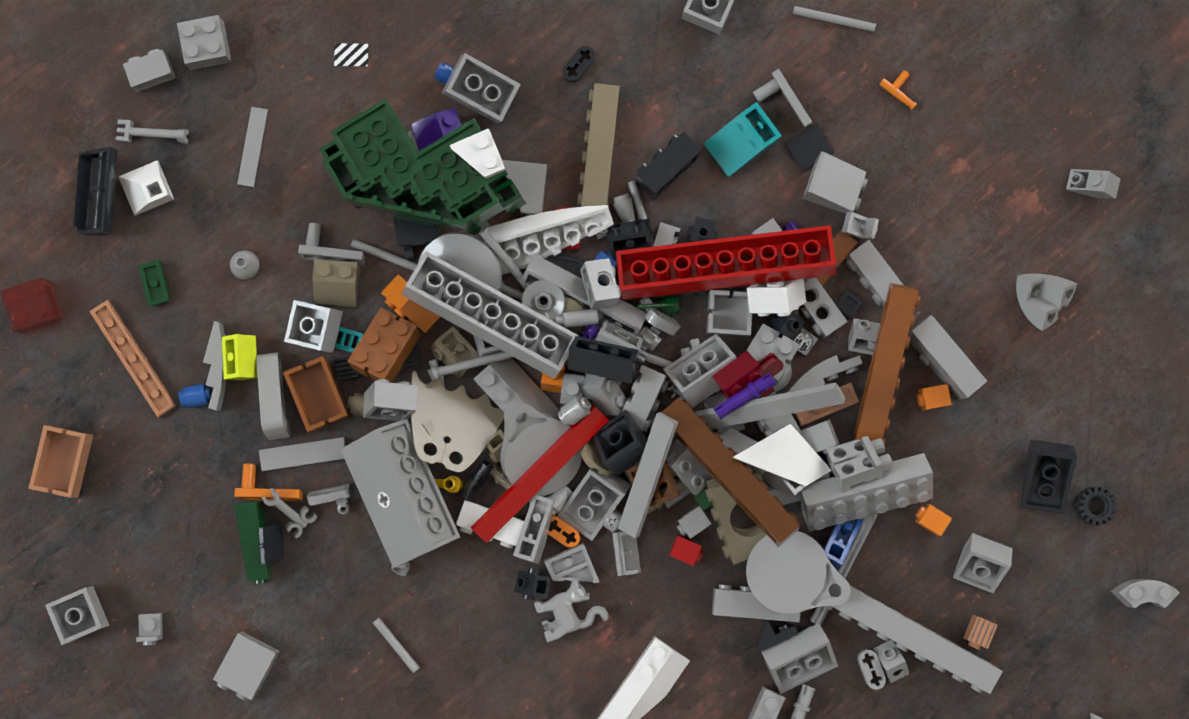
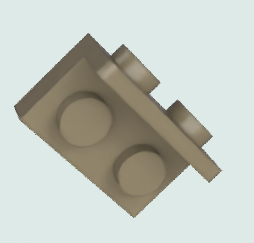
[430,327,479,379]

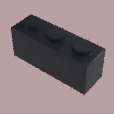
[568,336,639,383]

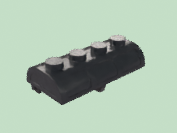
[73,147,118,236]

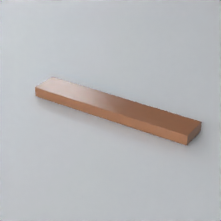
[89,300,177,418]

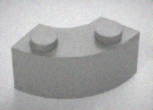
[1111,579,1180,608]

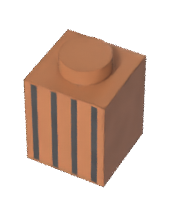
[963,615,997,650]

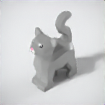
[534,581,609,642]

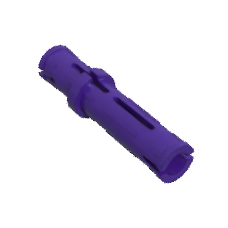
[713,372,776,420]

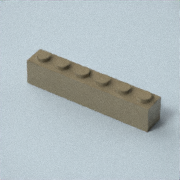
[577,83,620,207]

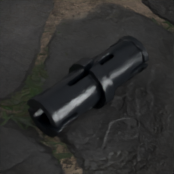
[459,460,494,501]

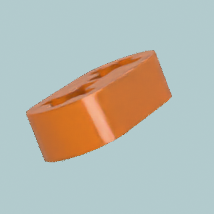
[548,516,580,547]

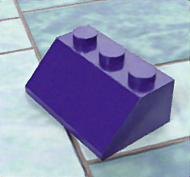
[411,108,461,151]

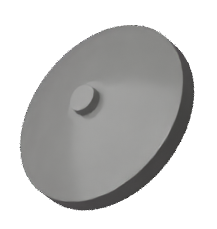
[418,232,502,291]

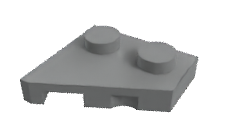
[544,543,599,583]

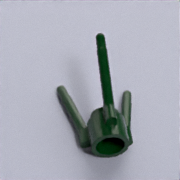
[637,295,679,325]

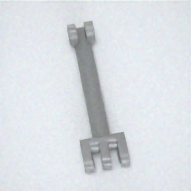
[115,120,189,144]

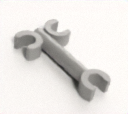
[262,488,317,538]

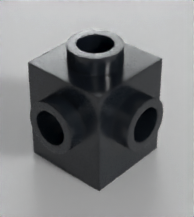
[686,217,718,242]
[769,310,805,341]
[514,568,551,600]

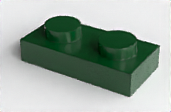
[138,260,171,307]

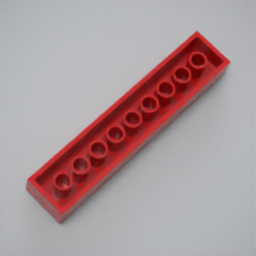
[616,225,836,300]

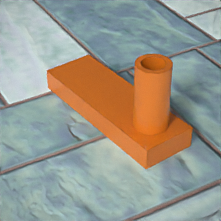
[234,464,303,501]

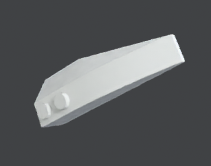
[485,205,614,275]
[598,636,690,719]

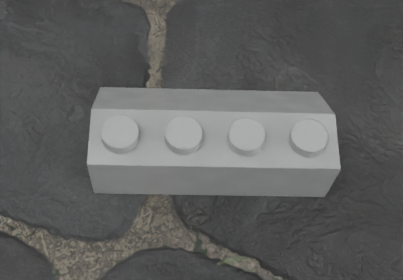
[474,358,560,420]

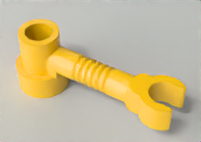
[435,476,463,493]

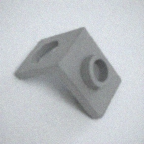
[873,639,909,683]

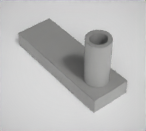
[753,69,812,129]
[298,223,365,266]

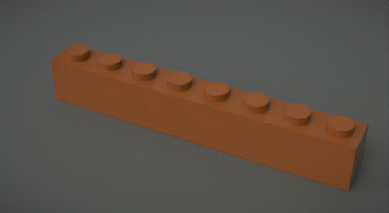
[852,283,920,456]

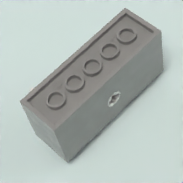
[340,418,460,568]

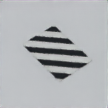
[334,43,368,66]

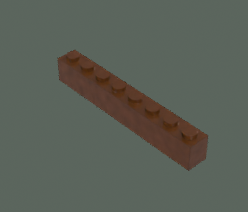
[661,397,800,548]

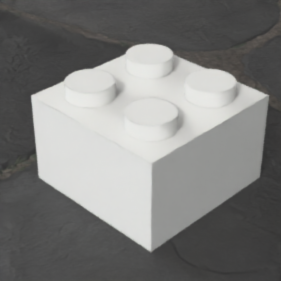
[747,279,806,316]

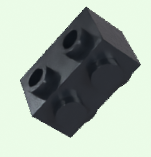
[607,219,654,256]

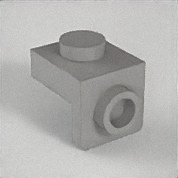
[842,212,879,240]

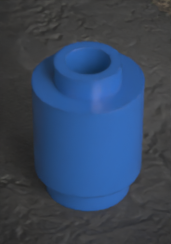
[179,383,212,408]

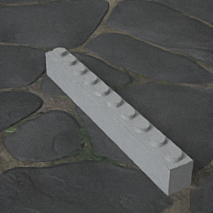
[824,584,1003,694]

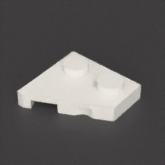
[450,128,506,179]

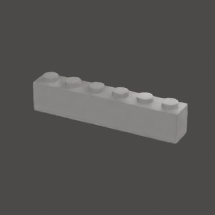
[520,254,647,335]

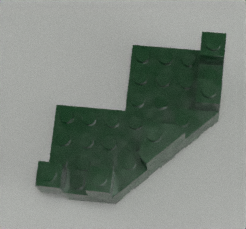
[319,98,527,235]

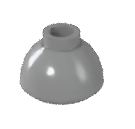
[230,250,260,280]

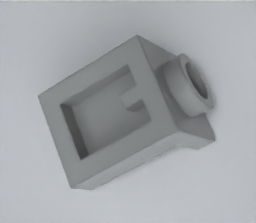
[136,613,163,645]

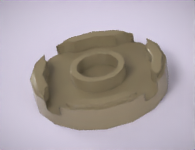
[581,438,614,476]

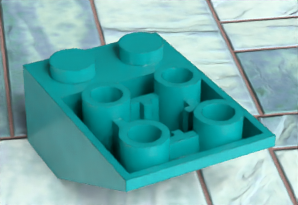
[704,102,782,177]

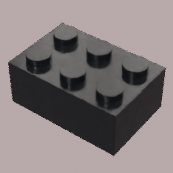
[636,132,701,201]

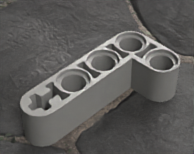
[256,352,291,441]

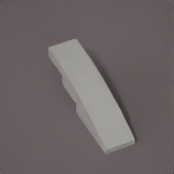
[203,321,226,411]

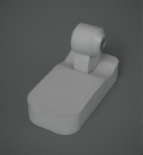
[307,484,352,514]

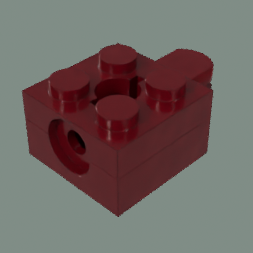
[712,351,784,400]

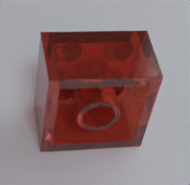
[0,277,62,334]

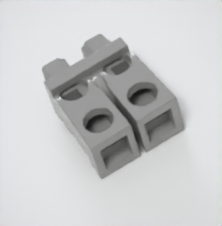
[826,436,893,493]

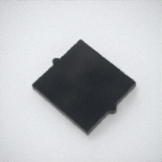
[785,124,834,171]
[259,522,284,564]

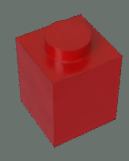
[669,535,704,566]

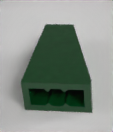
[234,501,273,585]

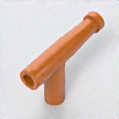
[879,70,917,110]

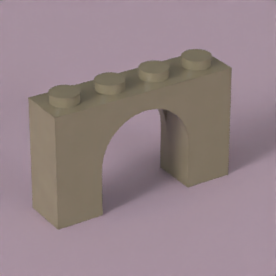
[705,471,766,564]

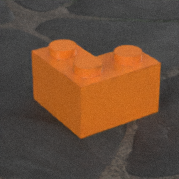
[381,275,440,333]

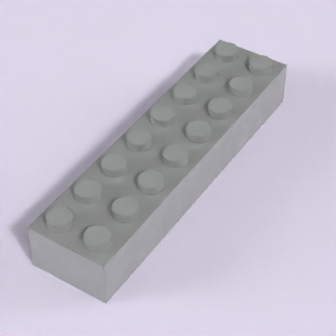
[402,251,579,379]

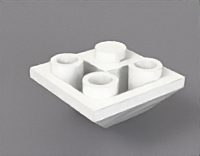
[119,160,174,216]

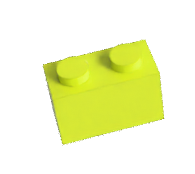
[222,334,258,380]

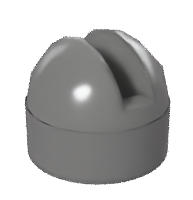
[391,561,410,576]

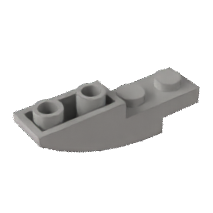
[786,355,862,393]

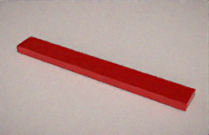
[471,405,609,543]

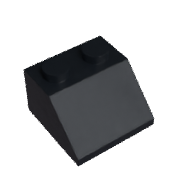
[593,410,647,475]

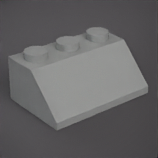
[663,334,737,407]
[761,623,838,694]

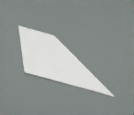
[733,424,832,486]

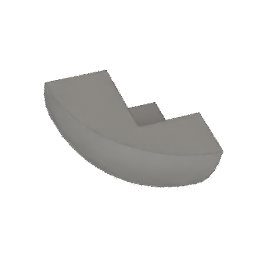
[1016,273,1077,331]

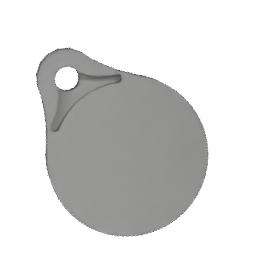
[500,400,582,496]
[746,531,851,614]

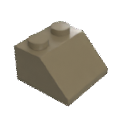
[313,259,360,307]

